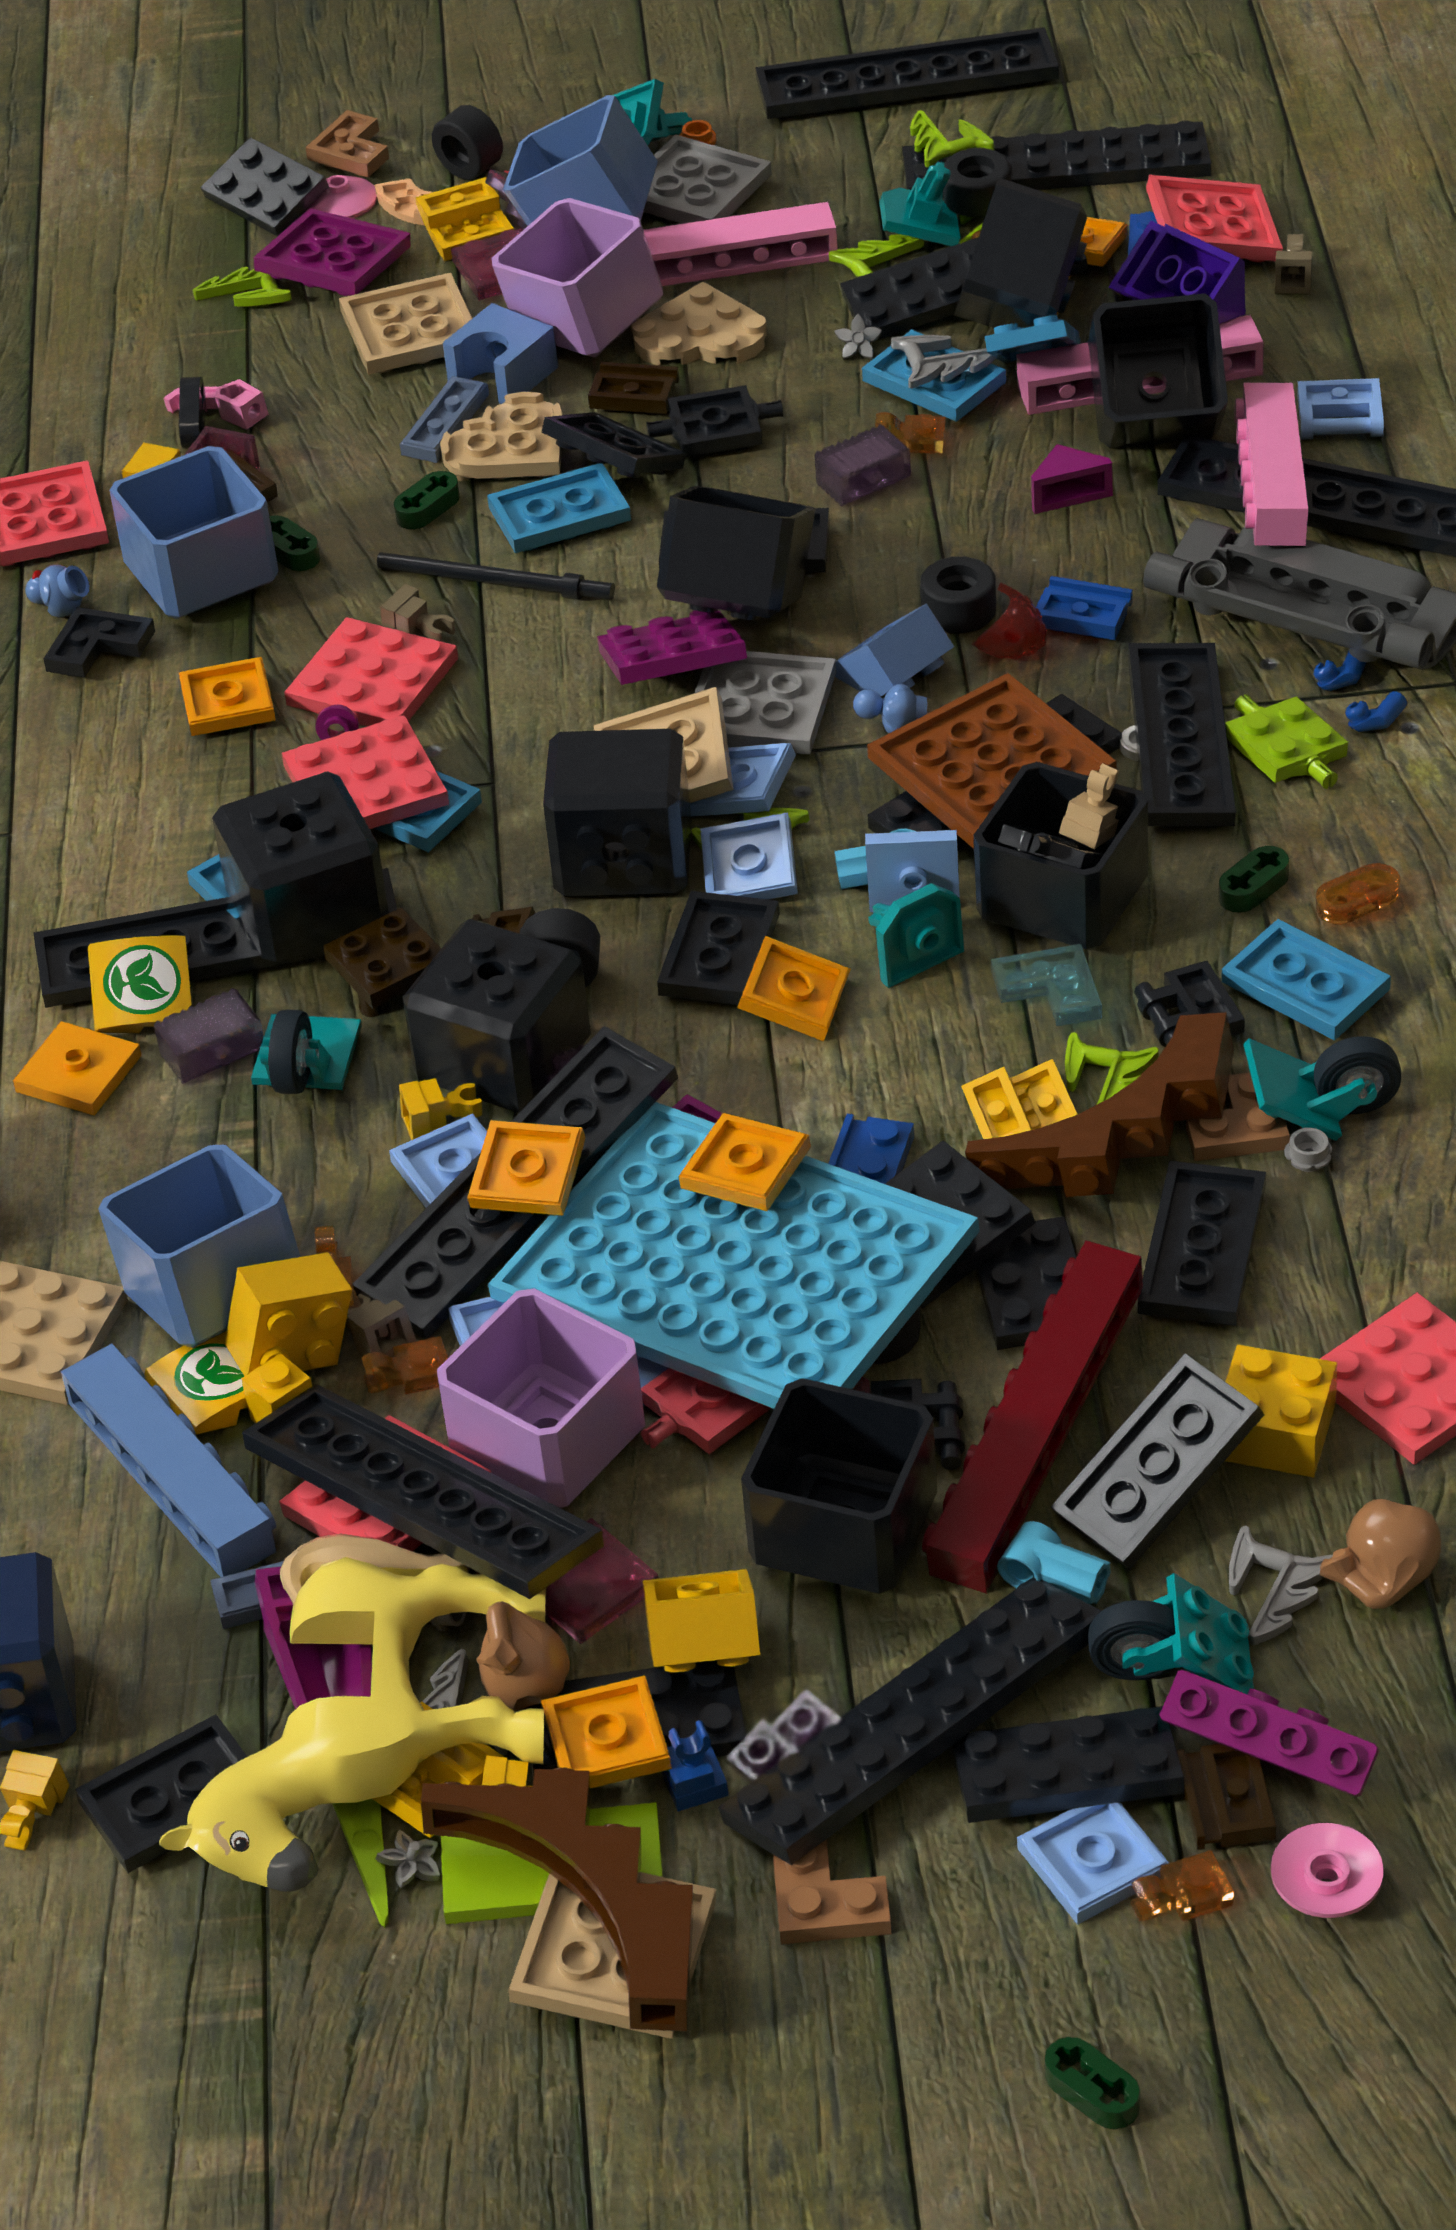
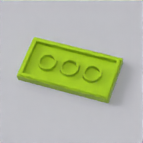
[441,1802,663,1924]

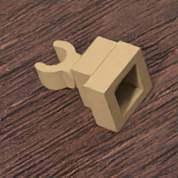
[1059,763,1119,849]

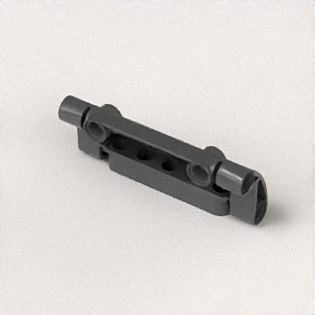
[1143,518,1456,670]

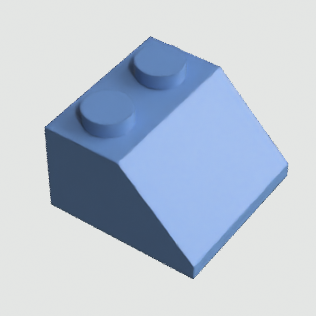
[835,603,954,696]

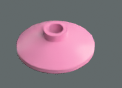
[306,175,377,219]
[1271,1823,1384,1918]

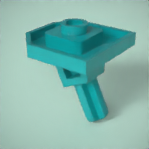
[613,79,693,146]
[879,162,960,246]
[868,883,964,988]

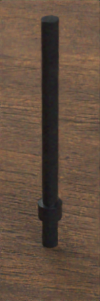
[377,552,615,600]

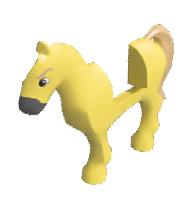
[159,1533,546,1892]

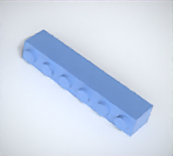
[61,1343,276,1577]

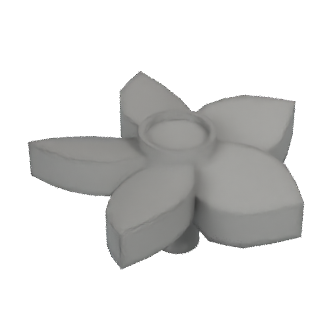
[834,314,882,360]
[375,1829,440,1888]

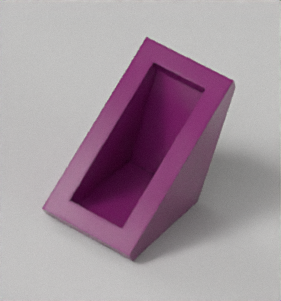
[1031,444,1113,514]

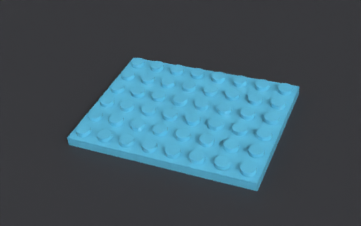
[488,1102,980,1409]

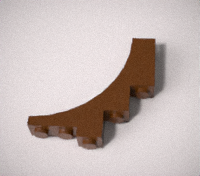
[965,1012,1234,1197]
[421,1767,693,2031]

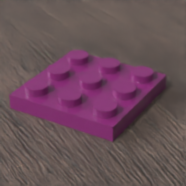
[254,208,411,296]
[597,610,747,685]

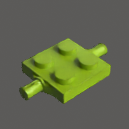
[1225,694,1348,789]

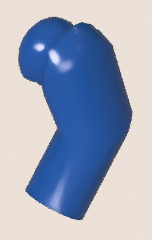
[1313,652,1367,691]
[1345,691,1407,732]

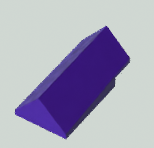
[1108,220,1246,324]

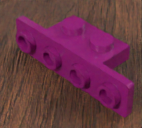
[1160,1670,1379,1797]

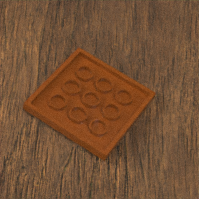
[867,673,1117,849]

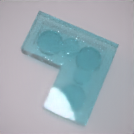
[991,944,1102,1026]

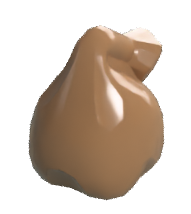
[1320,1499,1441,1609]
[476,1601,570,1711]

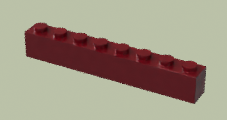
[922,1240,1143,1594]

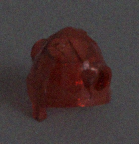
[971,582,1047,659]

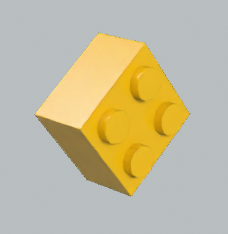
[224,1252,352,1376]
[1225,1344,1337,1478]
[643,1569,760,1672]

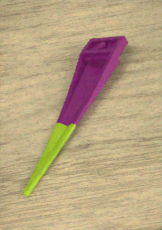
[255,1567,389,1928]

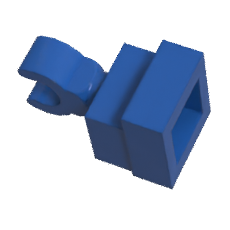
[662,1720,729,1812]

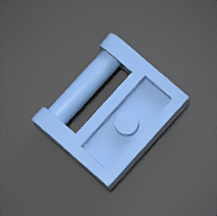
[1297,378,1384,440]

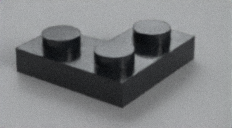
[43,607,156,678]

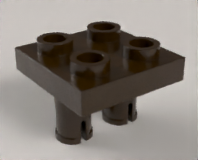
[323,907,441,1018]

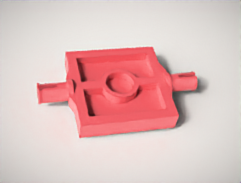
[641,1368,771,1454]

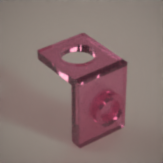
[185,426,260,470]

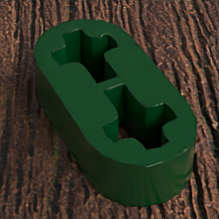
[394,471,460,529]
[269,515,320,571]
[1218,846,1289,913]
[1044,2037,1140,2129]

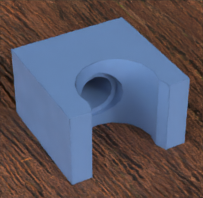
[443,303,558,404]

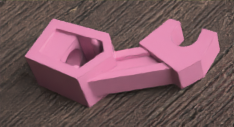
[164,379,269,430]

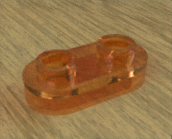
[1316,863,1400,925]

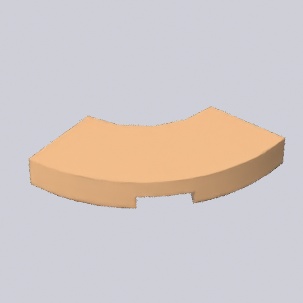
[374,178,432,225]

